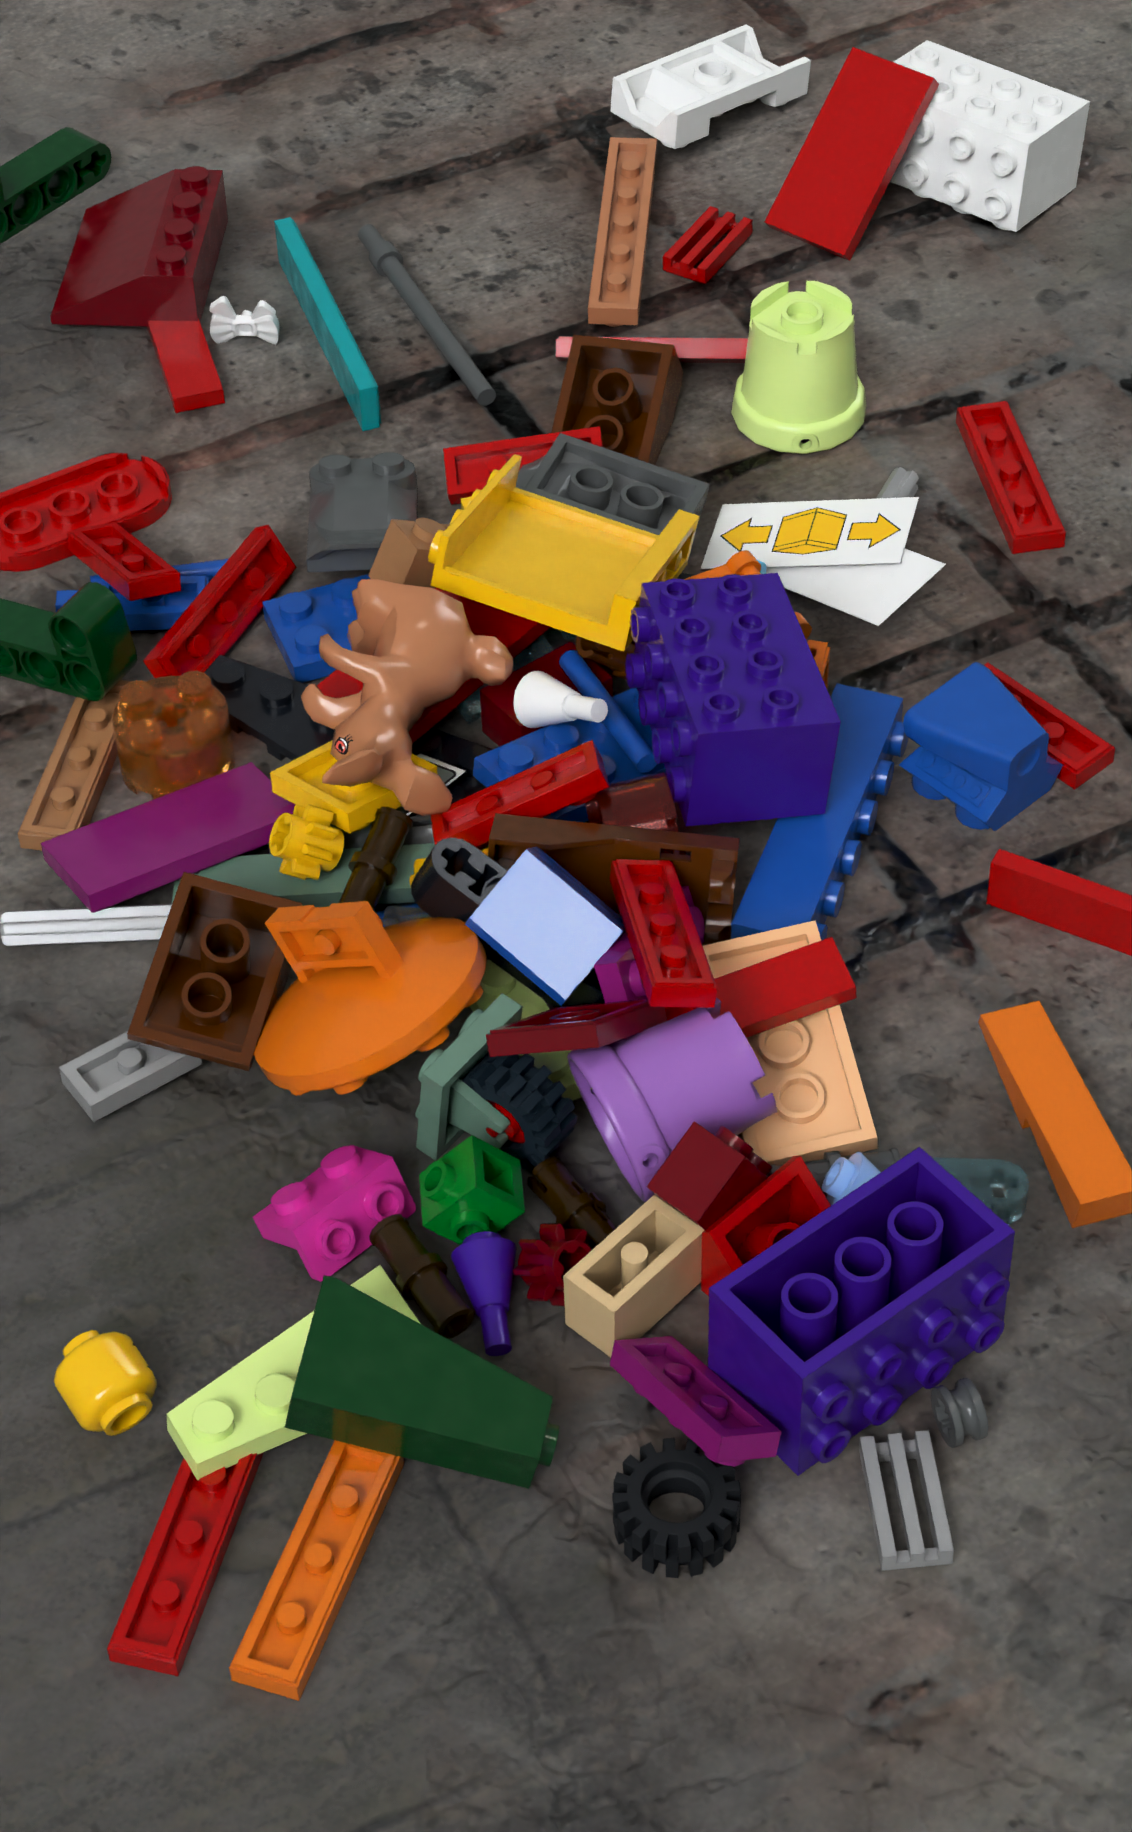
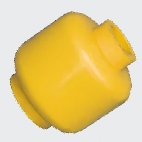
[54,1330,157,1436]

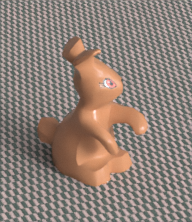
[301,579,513,816]

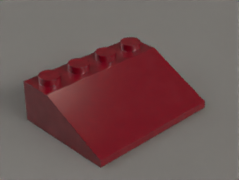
[50,166,228,327]

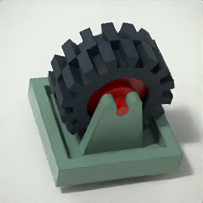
[415,993,577,1169]

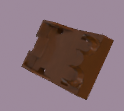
[488,813,740,946]

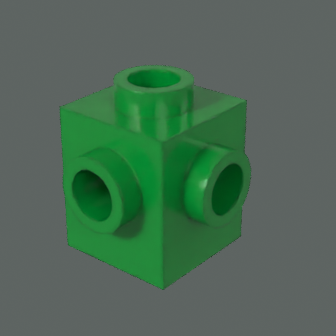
[419,1135,525,1245]

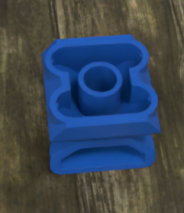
[898,662,1063,831]

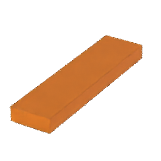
[229,1440,404,1701]

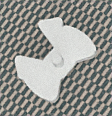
[209,296,280,345]

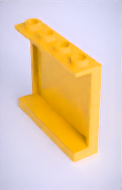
[428,454,700,652]

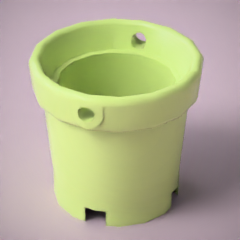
[731,280,866,454]

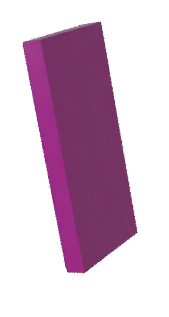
[41,762,295,913]

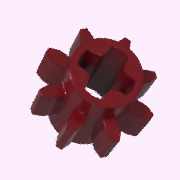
[513,1223,591,1307]

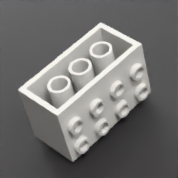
[890,40,1090,232]

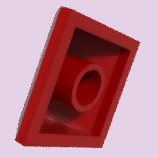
[701,1156,831,1296]

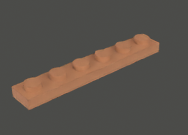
[588,137,657,327]

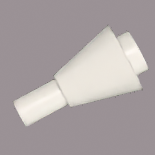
[513,671,608,728]

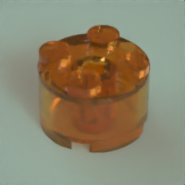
[112,671,235,800]

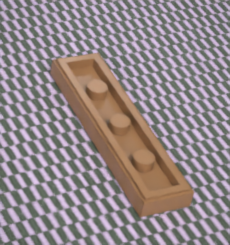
[18,680,141,851]

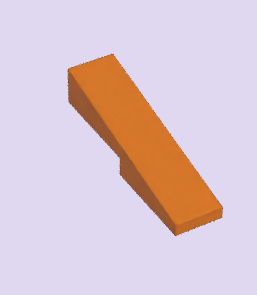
[978,1001,1132,1228]

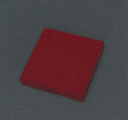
[486,999,667,1057]

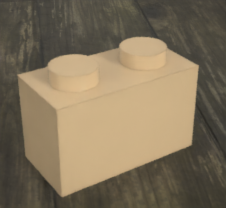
[563,1195,705,1358]

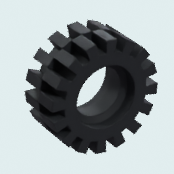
[612,1438,741,1578]

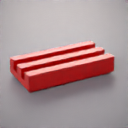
[663,206,753,284]

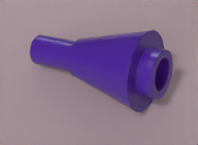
[451,1231,517,1356]

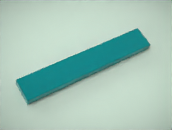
[274,217,381,431]

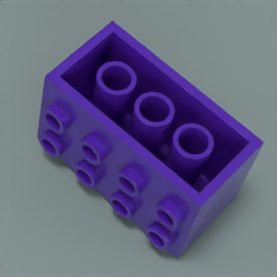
[625,573,841,826]
[708,1146,1015,1476]

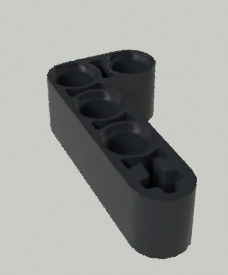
[411,837,621,1008]

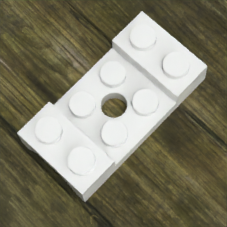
[610,24,811,149]

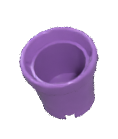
[567,998,777,1202]

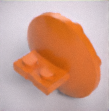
[254,901,487,1096]

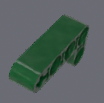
[0,127,111,244]
[0,582,138,701]

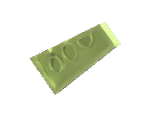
[166,1265,420,1481]

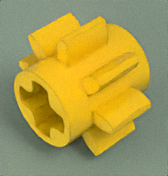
[269,804,344,880]

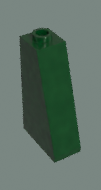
[285,1275,560,1489]

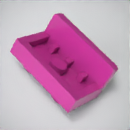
[253,1145,416,1282]

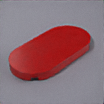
[0,453,172,572]

